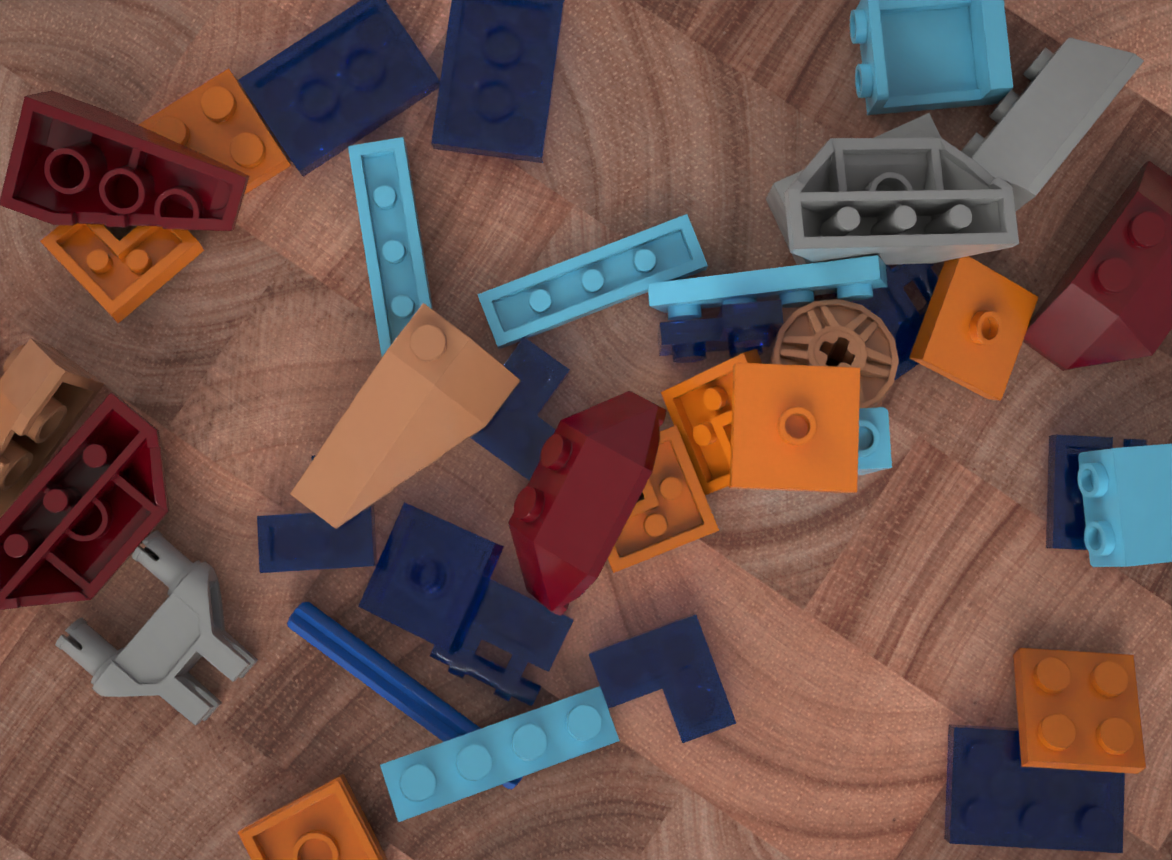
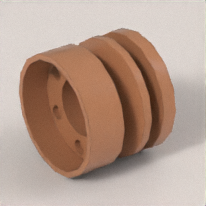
[769,299,899,408]

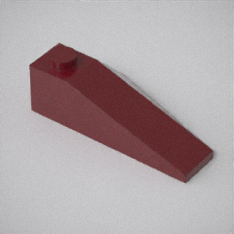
[0,90,250,231]

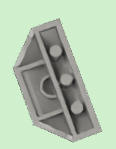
[784,138,1019,265]

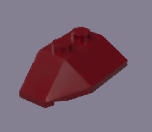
[1023,161,1172,371]
[508,391,667,616]
[0,392,170,610]

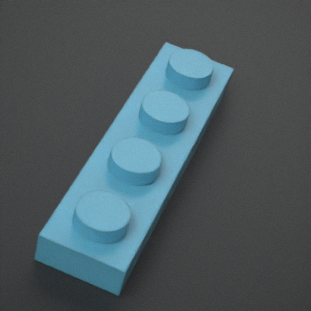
[348,137,433,357]
[477,214,708,349]
[648,255,888,321]
[380,686,620,822]

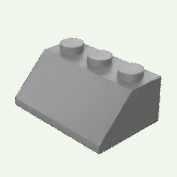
[961,37,1144,212]

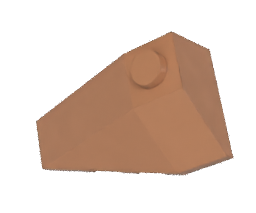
[290,303,521,529]
[0,338,104,518]

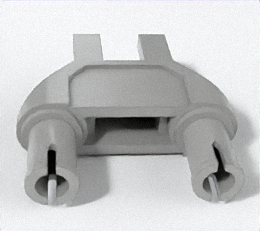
[55,530,258,726]

